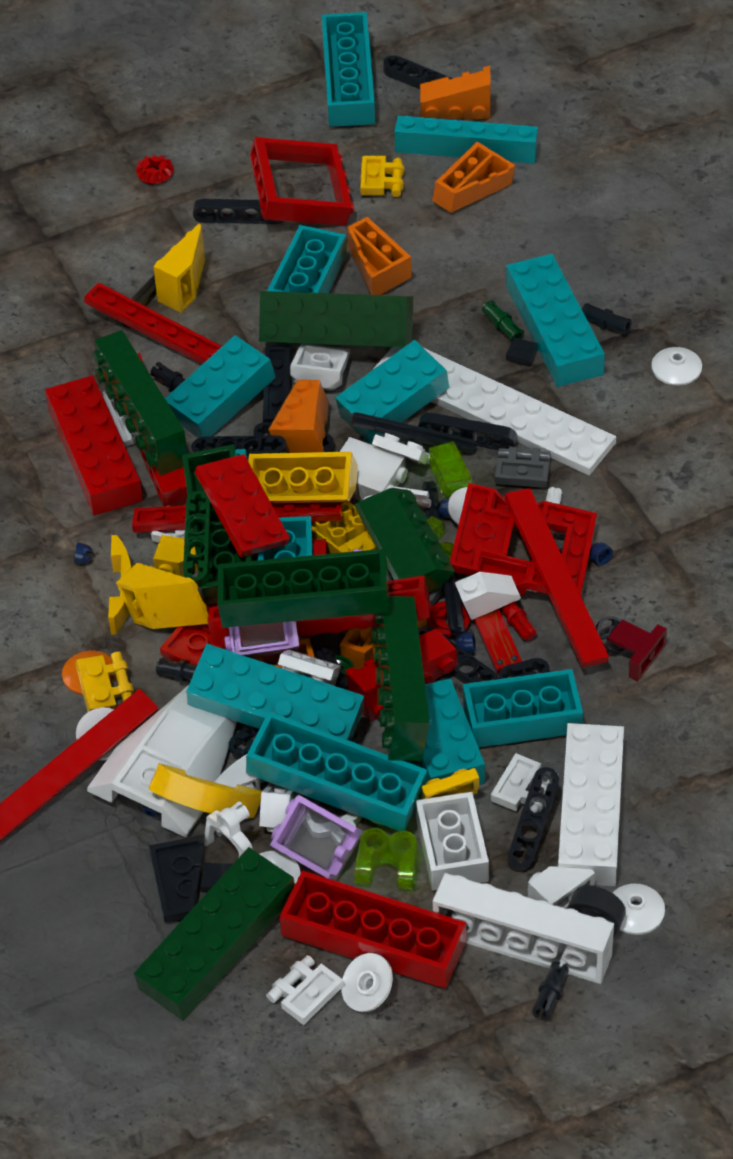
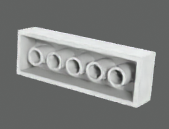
[558,723,624,887]
[433,873,614,984]

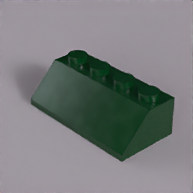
[354,488,455,592]

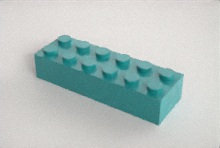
[321,12,375,127]
[506,254,605,387]
[186,643,364,741]
[246,711,427,832]

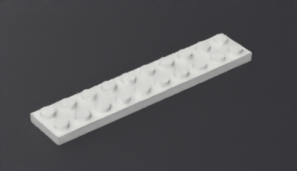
[374,347,616,476]

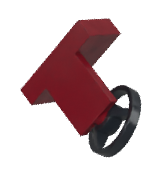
[596,616,667,682]

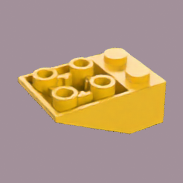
[154,224,205,313]
[311,502,377,554]
[116,563,208,629]

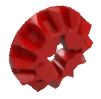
[136,154,174,184]
[427,601,470,638]

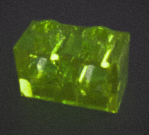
[429,441,472,499]

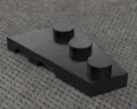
[149,834,206,923]

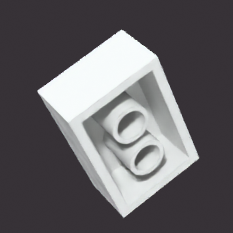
[416,792,489,891]

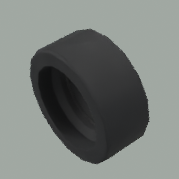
[567,885,626,936]

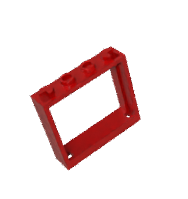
[250,137,354,226]

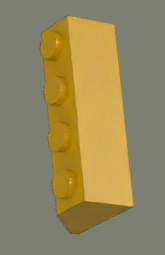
[248,452,358,503]

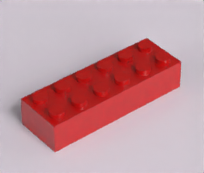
[45,375,143,516]
[279,870,467,989]

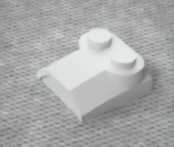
[290,343,350,390]

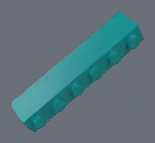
[394,116,538,164]

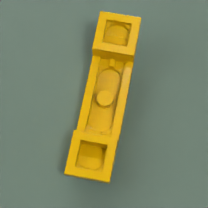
[108,535,131,635]
[148,763,262,818]

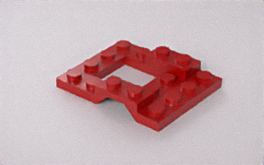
[450,483,597,595]

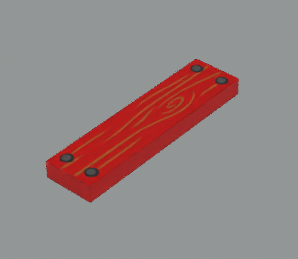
[473,608,522,675]

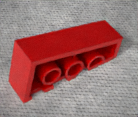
[345,629,458,723]

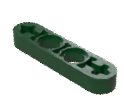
[183,491,212,587]

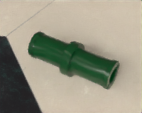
[481,300,524,342]

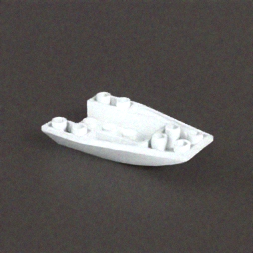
[87,685,237,838]

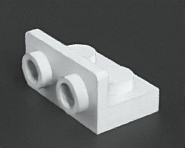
[278,649,341,686]

